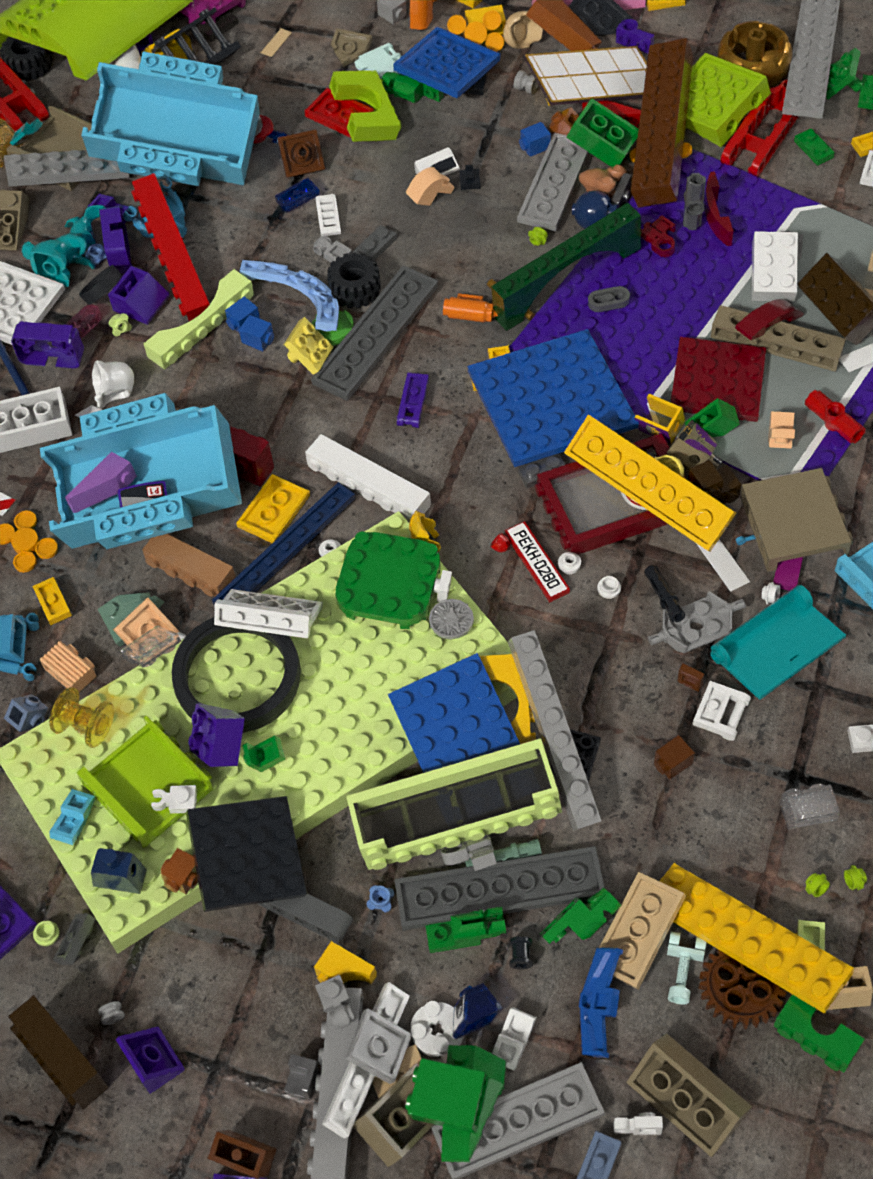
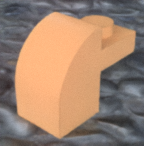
[405,167,455,206]
[768,411,795,449]

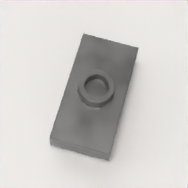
[611,173,631,208]

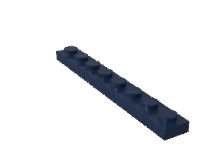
[212,482,355,605]

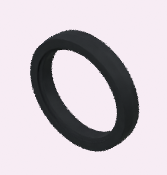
[172,618,300,733]

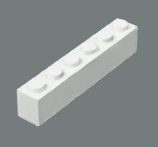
[305,434,431,521]

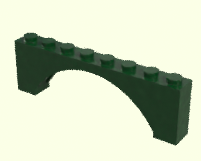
[491,203,641,331]

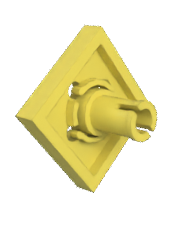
[284,317,333,375]

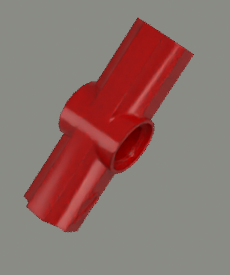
[805,390,865,444]

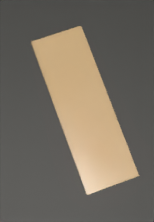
[261,29,292,57]

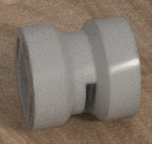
[514,70,539,95]

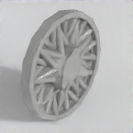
[429,599,474,640]

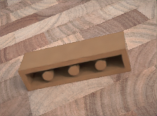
[142,534,236,597]

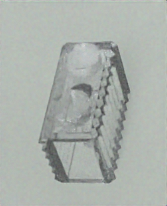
[780,784,840,830]

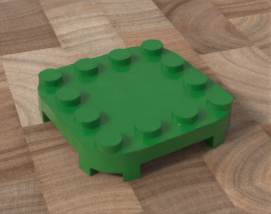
[335,531,441,629]

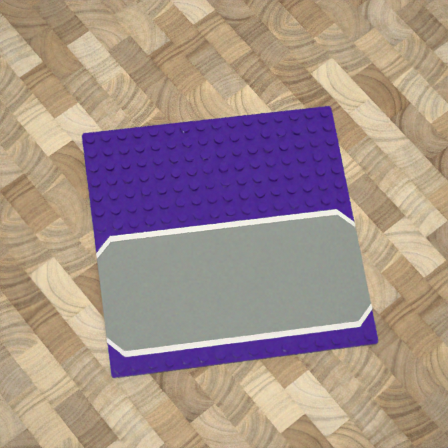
[509,149,873,481]

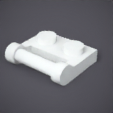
[693,681,751,741]

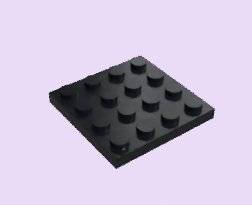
[186,796,307,912]

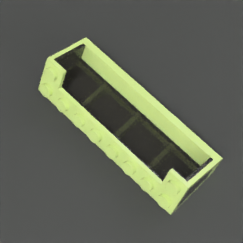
[346,738,562,870]

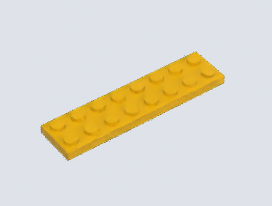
[564,415,736,552]
[659,863,854,1014]

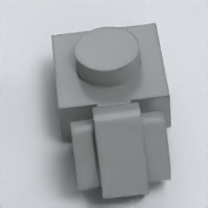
[313,236,352,262]
[315,975,355,1029]

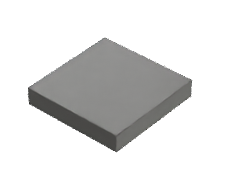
[345,1008,412,1084]

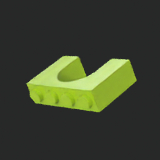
[329,70,401,142]

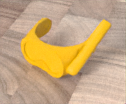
[409,511,441,552]

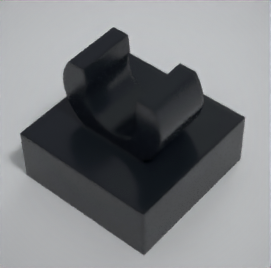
[459,164,481,190]

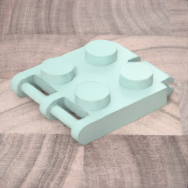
[354,43,402,78]

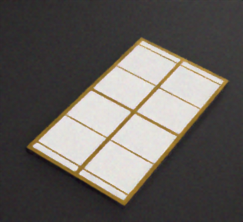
[524,46,647,105]

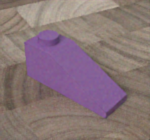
[65,452,137,513]

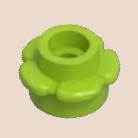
[528,227,548,246]
[844,865,867,890]
[805,873,830,897]

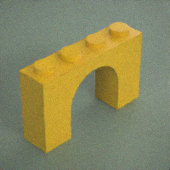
[466,654,536,744]

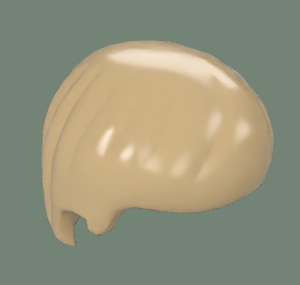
[503,11,544,49]

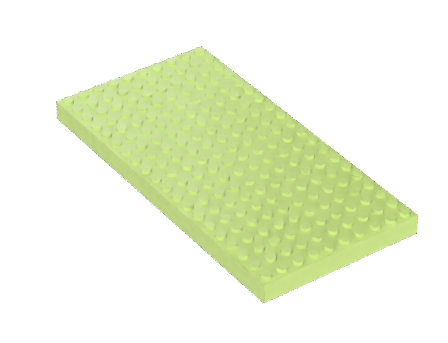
[0,511,517,954]

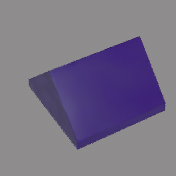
[116,1027,185,1094]

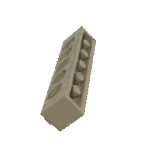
[710,305,846,372]

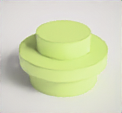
[33,921,60,946]

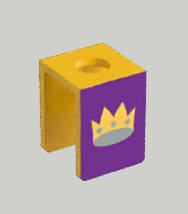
[634,394,685,444]

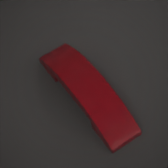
[704,171,733,246]
[735,299,804,341]

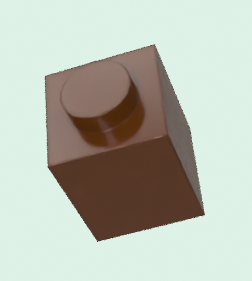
[654,735,695,779]

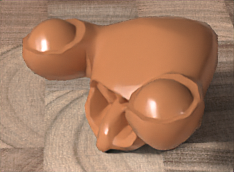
[578,165,627,198]

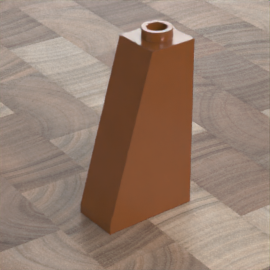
[526,0,602,51]

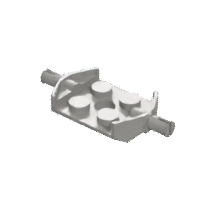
[648,591,746,653]

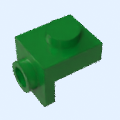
[242,735,286,772]

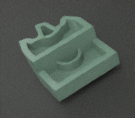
[98,592,164,647]

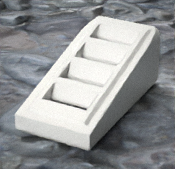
[316,194,341,237]

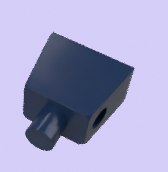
[91,848,147,894]

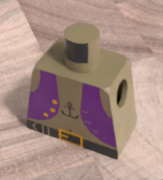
[667,419,722,469]

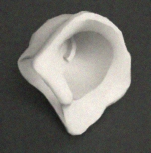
[92,360,134,409]

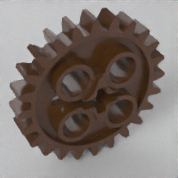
[698,949,786,1029]

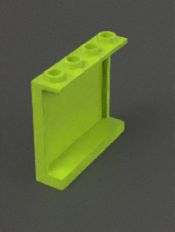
[76,716,213,849]

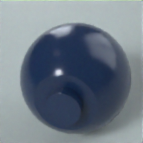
[572,190,619,229]

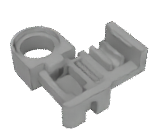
[441,834,497,871]

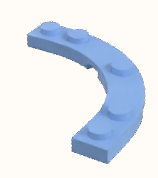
[240,260,339,331]

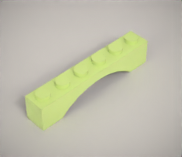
[144,269,254,370]

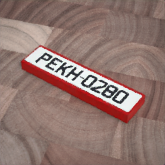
[505,521,570,603]

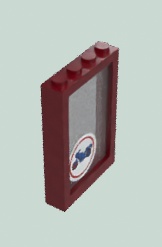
[534,433,686,555]

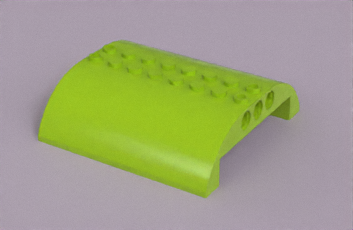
[0,0,192,81]

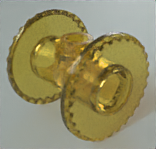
[49,687,115,748]

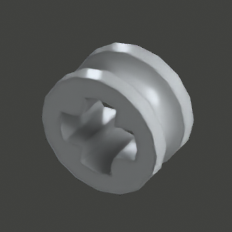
[98,1001,125,1025]

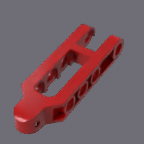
[0,58,49,134]
[721,80,799,177]

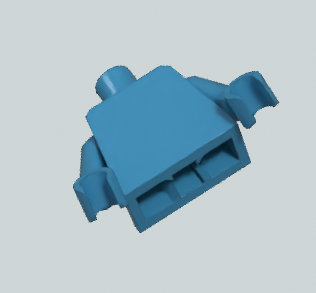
[123,177,187,238]
[0,613,40,681]

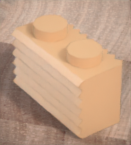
[40,641,97,696]

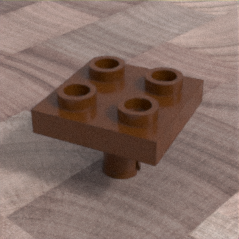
[277,129,325,178]

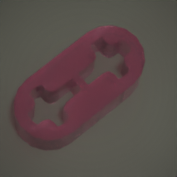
[67,304,101,338]

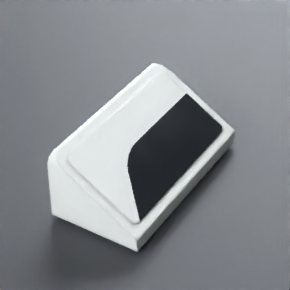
[415,147,459,176]

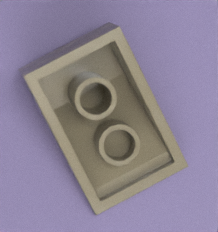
[353,1063,434,1167]

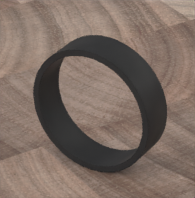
[79,265,122,305]

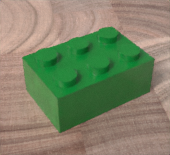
[566,98,639,167]

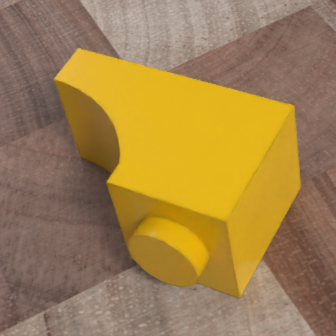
[314,941,377,984]

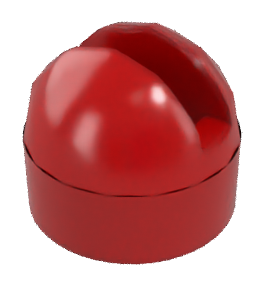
[490,532,510,553]

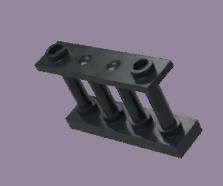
[151,7,241,65]

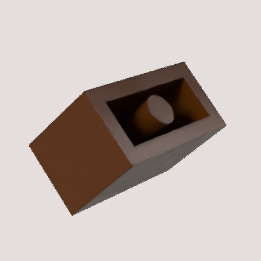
[207,1130,277,1178]

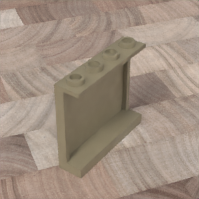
[6,105,92,191]
[740,468,853,572]

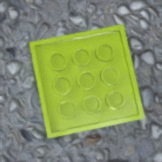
[685,53,770,147]

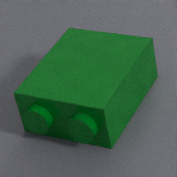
[406,1058,489,1134]

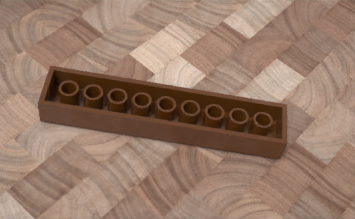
[631,38,693,208]

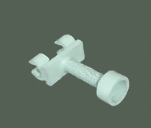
[667,931,706,1005]

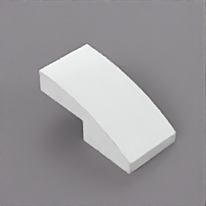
[492,1007,537,1071]

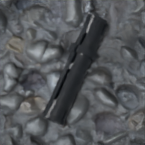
[644,565,685,622]

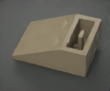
[0,190,30,251]

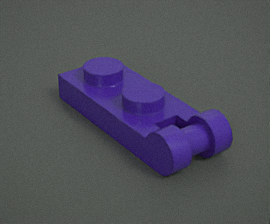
[397,372,429,428]

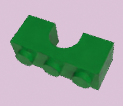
[774,994,864,1073]

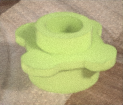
[109,313,132,336]

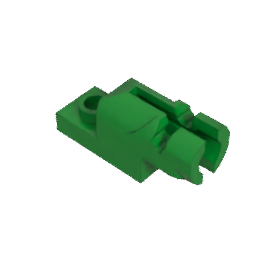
[381,72,444,103]
[539,888,622,944]
[425,906,506,953]

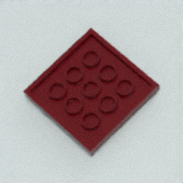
[670,337,766,422]

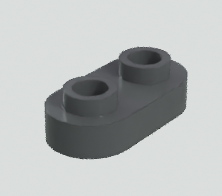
[588,286,630,312]

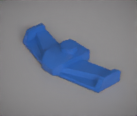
[579,947,624,1058]

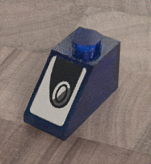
[452,983,503,1040]

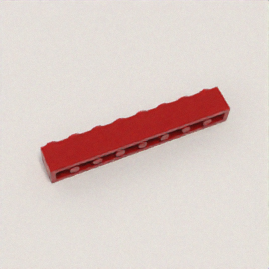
[131,173,210,322]

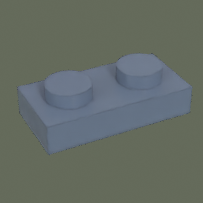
[577,1131,622,1179]

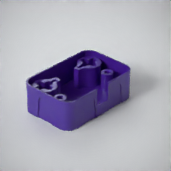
[99,206,132,274]
[11,321,84,368]

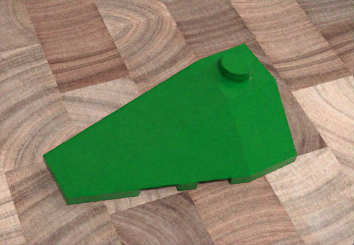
[441,1045,506,1162]

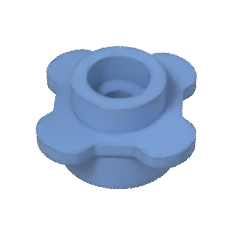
[85,244,106,264]
[367,886,394,912]

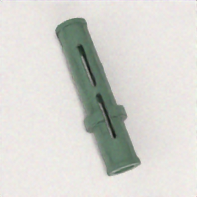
[465,839,542,867]

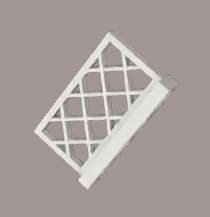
[214,589,323,638]

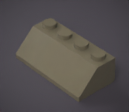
[626,1033,752,1158]

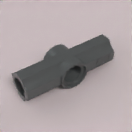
[683,173,706,230]

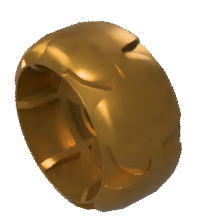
[717,21,793,88]

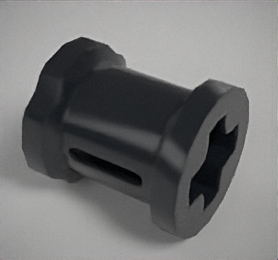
[509,936,533,969]

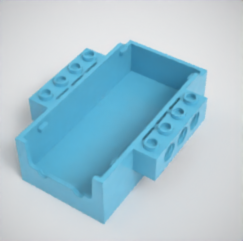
[81,52,260,186]
[40,393,242,549]

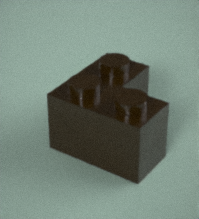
[688,460,742,504]

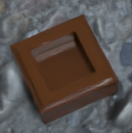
[677,664,705,692]

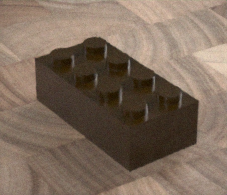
[797,252,873,346]
[8,995,109,1110]

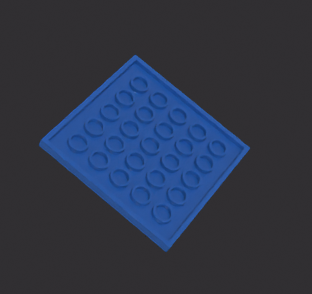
[467,329,639,467]

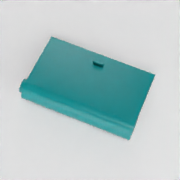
[711,585,846,700]

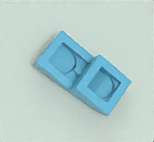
[49,789,95,845]

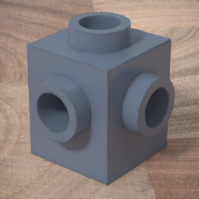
[4,694,48,732]

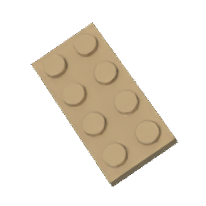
[591,872,686,990]

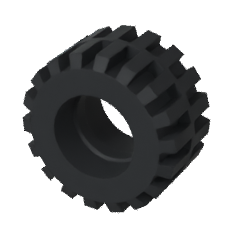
[0,37,52,81]
[327,252,381,309]

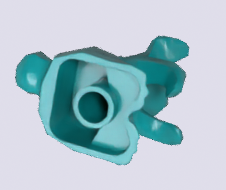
[21,205,106,287]

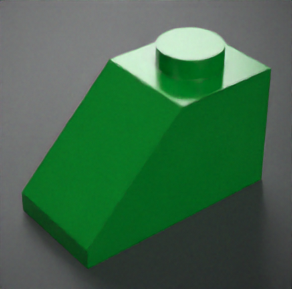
[685,398,740,438]

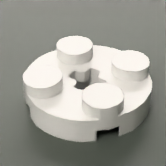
[411,1001,464,1057]

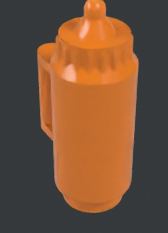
[443,293,498,323]

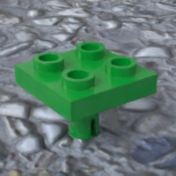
[826,48,863,100]

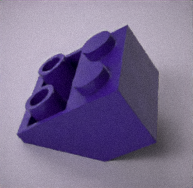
[108,266,170,325]
[188,703,245,767]

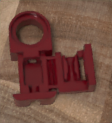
[641,215,676,257]

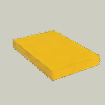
[236,474,310,543]

